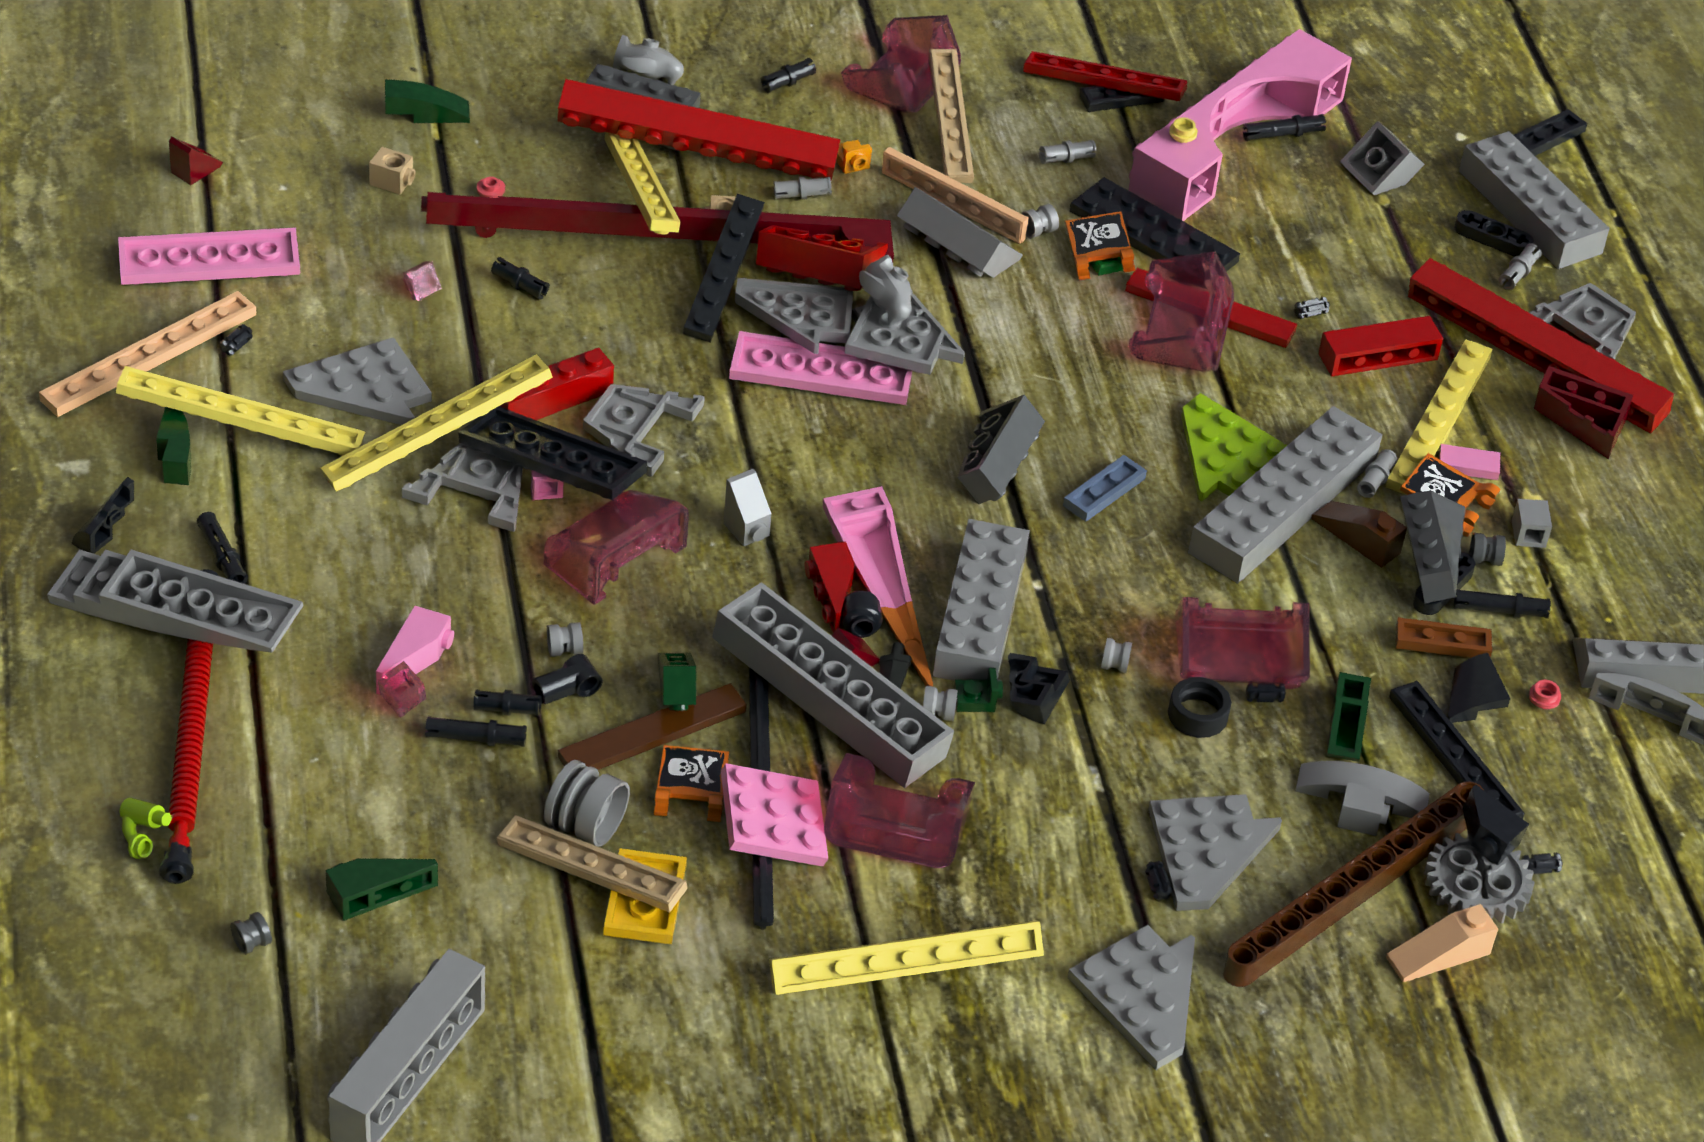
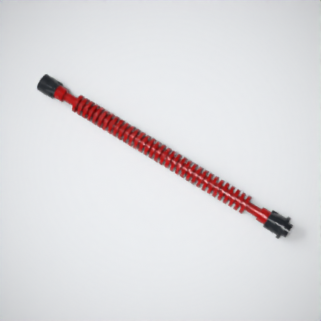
[159,569,219,884]

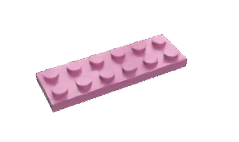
[118,228,300,285]
[729,331,913,405]

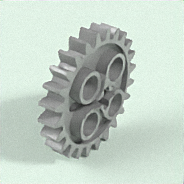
[1424,833,1535,923]

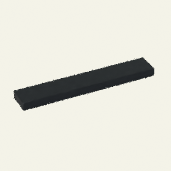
[1389,681,1525,819]

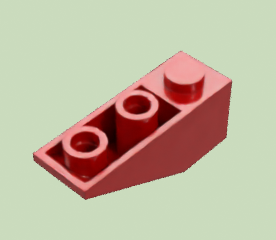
[804,541,855,633]

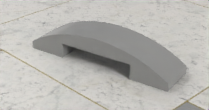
[1589,673,1704,745]
[1295,761,1430,818]

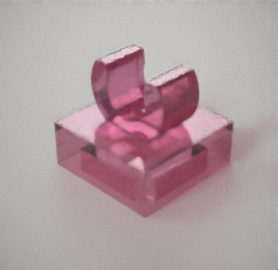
[402,261,442,300]

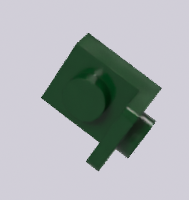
[954,668,1003,712]

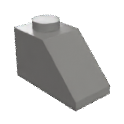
[723,469,771,547]

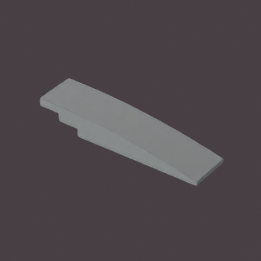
[47,549,303,653]

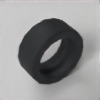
[1168,677,1232,738]

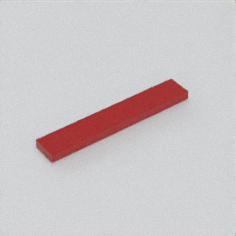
[1023,51,1188,102]
[1125,267,1297,348]

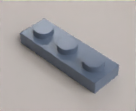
[1063,455,1147,522]

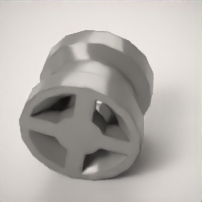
[1101,638,1132,673]

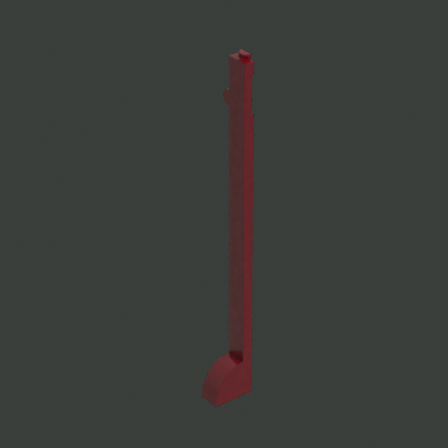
[421,192,894,263]

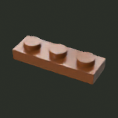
[1396,617,1492,658]

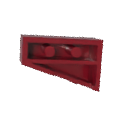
[1534,366,1633,459]

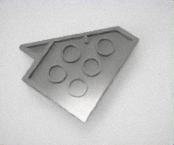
[735,278,853,354]

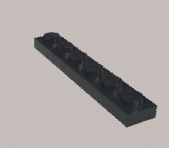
[683,193,765,343]

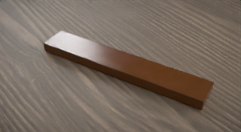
[558,683,747,770]

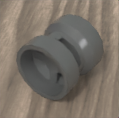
[1469,532,1506,566]

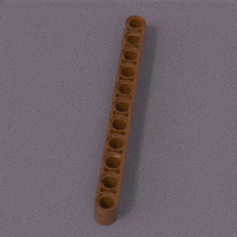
[1223,781,1484,987]

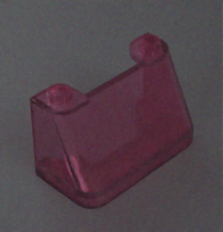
[841,15,961,113]
[1129,252,1234,372]
[543,490,689,605]
[1175,597,1310,689]
[824,753,975,868]

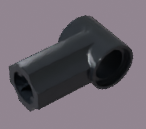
[532,654,603,705]

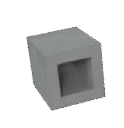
[1511,499,1552,548]
[1337,782,1390,836]

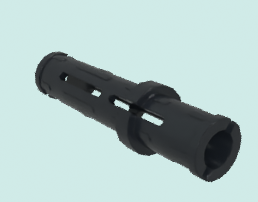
[1243,114,1326,141]
[197,512,248,584]
[1454,589,1551,619]
[425,716,527,747]

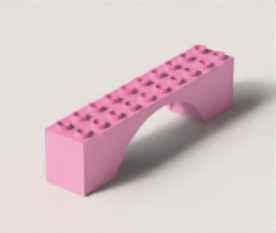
[1128,29,1352,221]

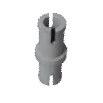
[1039,140,1097,164]
[774,177,832,199]
[1498,244,1542,290]
[1357,449,1398,498]

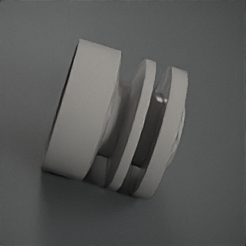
[544,760,630,847]

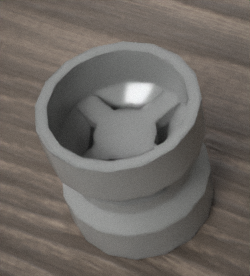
[1021,204,1059,239]
[547,622,583,657]
[923,686,958,722]

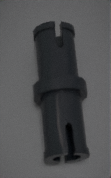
[761,58,816,93]
[491,257,550,300]
[473,689,542,716]

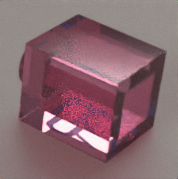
[378,661,426,718]

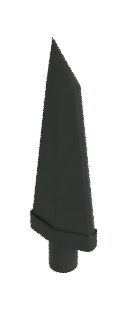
[879,642,912,689]

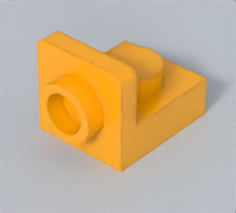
[836,140,872,174]

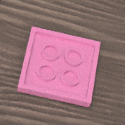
[721,763,828,867]

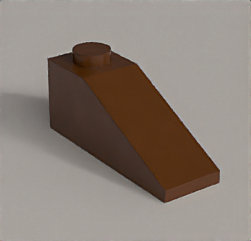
[1311,501,1407,568]

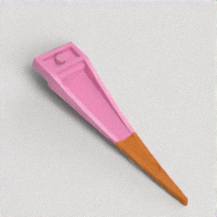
[823,486,933,686]

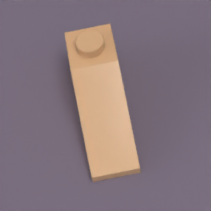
[1386,904,1498,983]

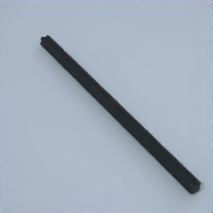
[749,667,774,929]

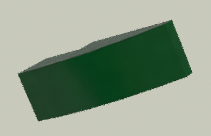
[385,79,470,123]
[156,407,191,485]
[1327,672,1371,762]

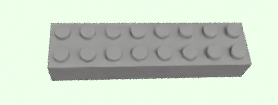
[1188,406,1382,584]
[712,582,954,788]

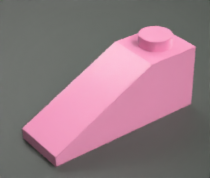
[376,606,454,695]

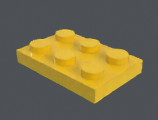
[603,848,687,944]

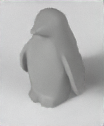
[613,35,684,85]
[859,255,913,326]

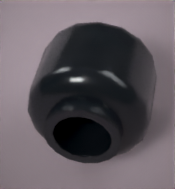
[841,591,883,638]

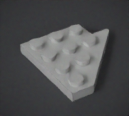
[845,293,965,375]
[283,337,432,425]
[1148,794,1282,911]
[1067,925,1195,1070]

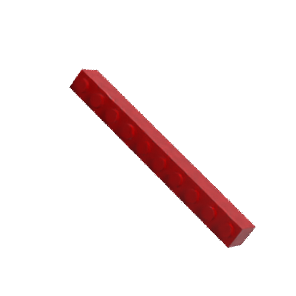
[557,79,841,182]
[1408,258,1674,434]

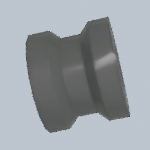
[230,912,272,955]

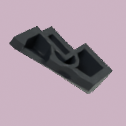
[72,477,134,554]
[1008,653,1070,724]
[1447,653,1510,723]

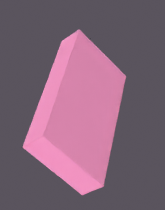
[1439,444,1500,480]

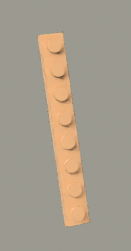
[39,291,256,417]

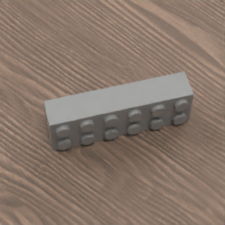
[1459,131,1610,269]
[933,519,1030,681]
[327,949,485,1142]

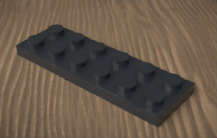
[1069,177,1240,289]
[458,406,647,500]

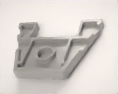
[1528,283,1636,359]
[583,384,705,477]
[402,443,523,532]

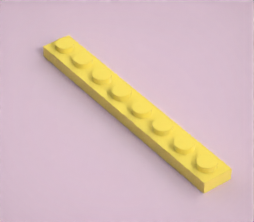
[604,132,680,235]
[1386,339,1493,495]
[321,354,553,492]
[116,366,365,456]
[769,920,1044,995]

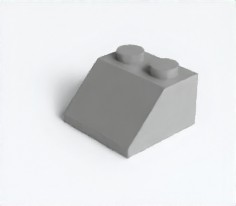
[1340,121,1425,195]

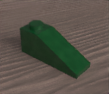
[658,652,696,711]
[326,858,438,921]

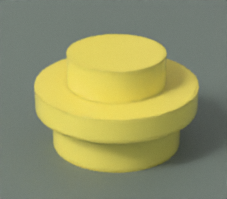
[1169,117,1198,143]

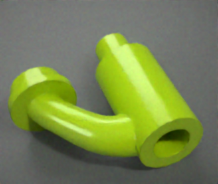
[119,798,171,859]

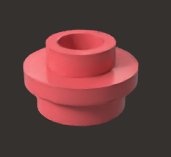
[477,177,505,198]
[1529,680,1561,709]

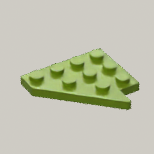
[1181,393,1287,501]

